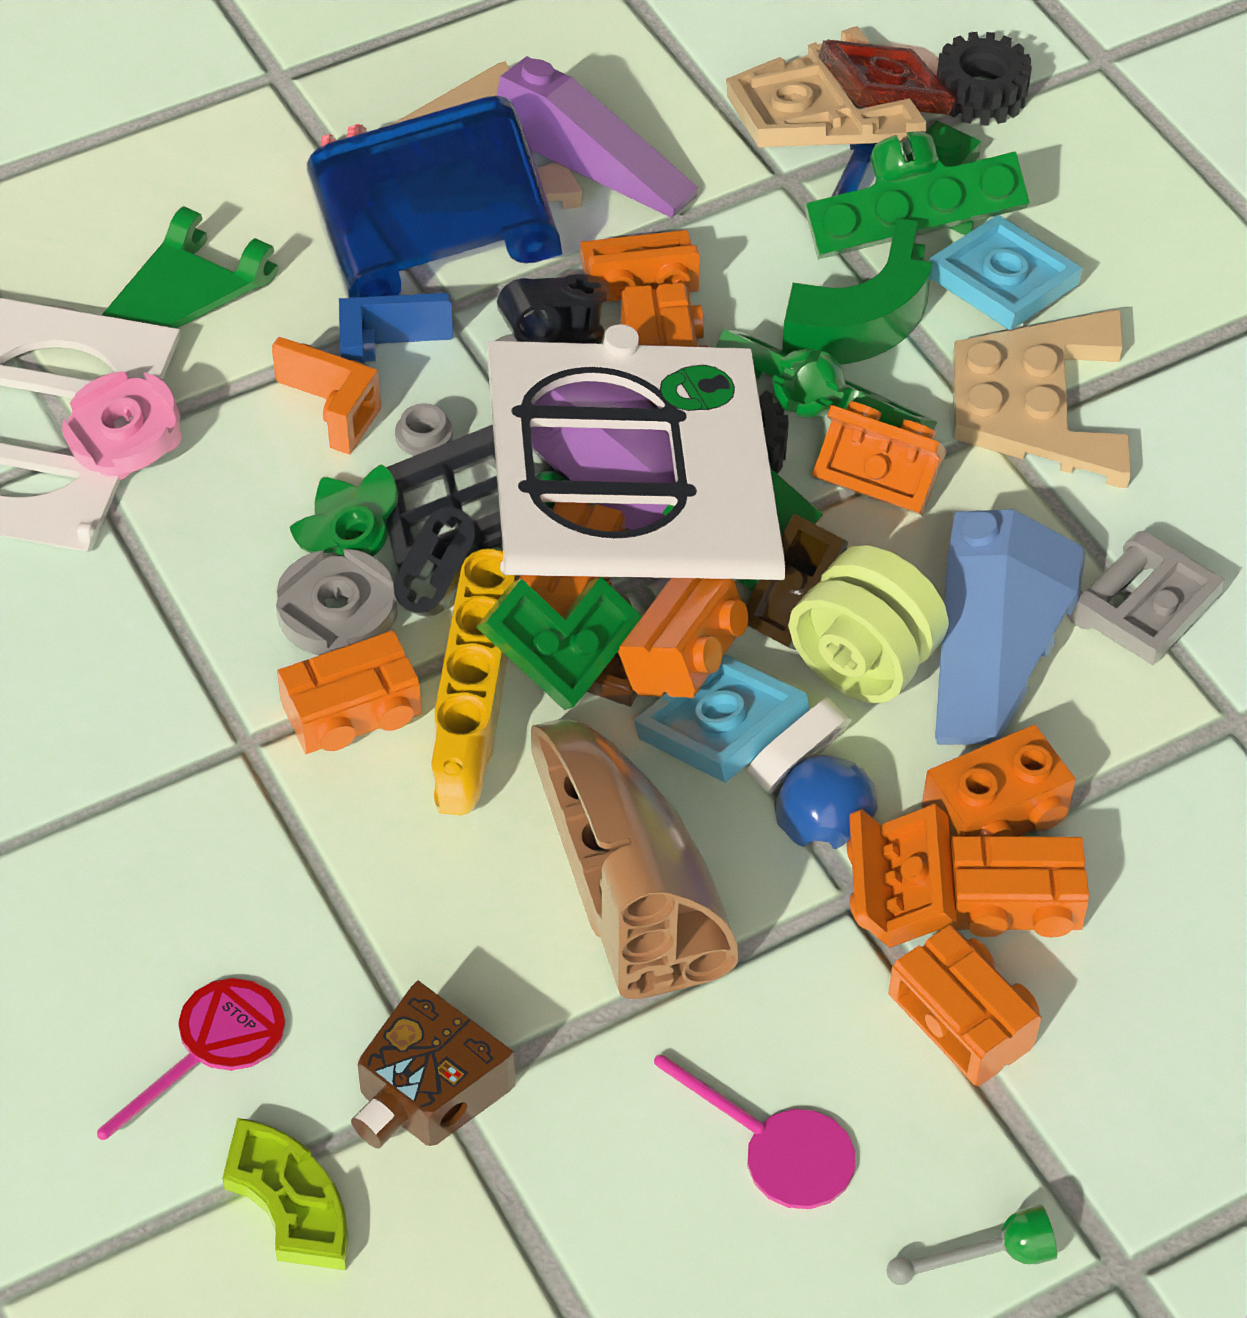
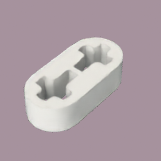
[747,697,851,794]

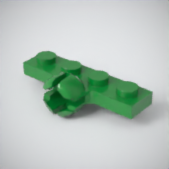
[805,131,1030,260]
[715,329,937,430]

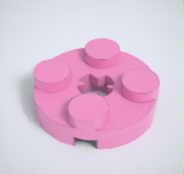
[62,371,182,481]

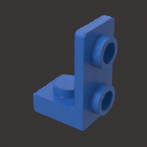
[339,293,453,364]

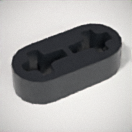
[394,507,482,617]

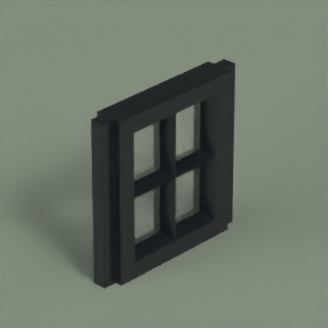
[386,424,503,579]

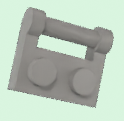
[1067,531,1225,665]

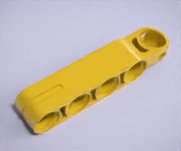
[431,549,516,816]

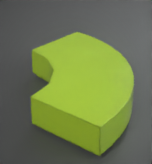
[222,1118,348,1270]

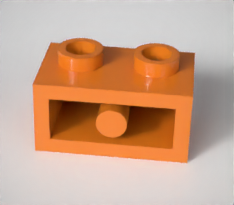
[921,724,1076,844]

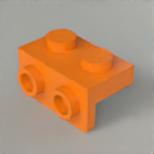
[580,230,700,302]
[812,401,947,516]
[847,804,957,948]

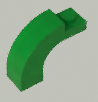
[782,218,933,365]

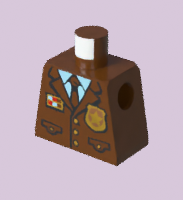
[351,980,516,1149]

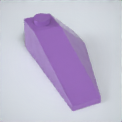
[490,56,699,218]
[530,381,675,530]

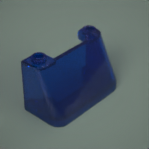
[307,96,563,298]

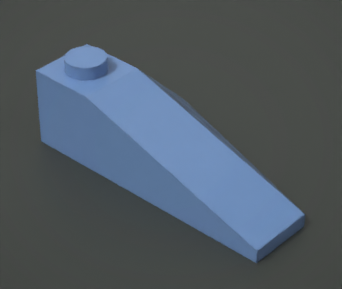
[935,509,1085,745]

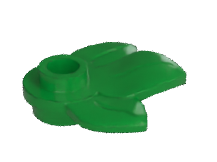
[289,465,399,557]

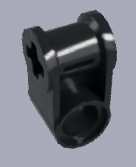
[497,274,610,344]

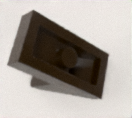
[746,514,848,650]

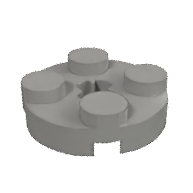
[276,549,398,655]

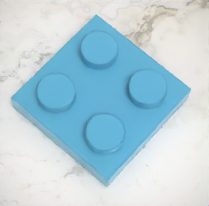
[929,215,1083,331]
[633,655,810,783]

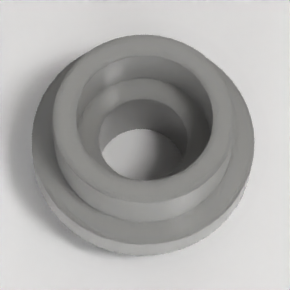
[395,403,453,456]

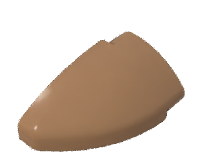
[531,719,738,999]

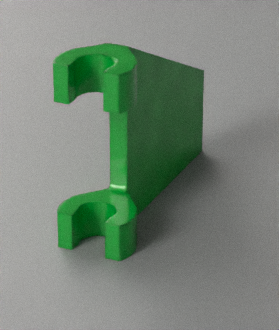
[101,206,279,329]

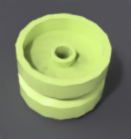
[788,545,949,703]

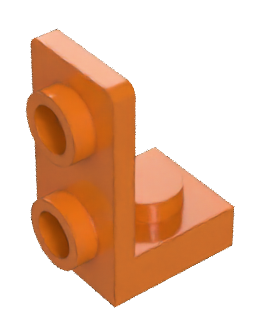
[272,337,381,455]

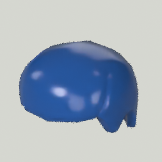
[774,755,878,849]

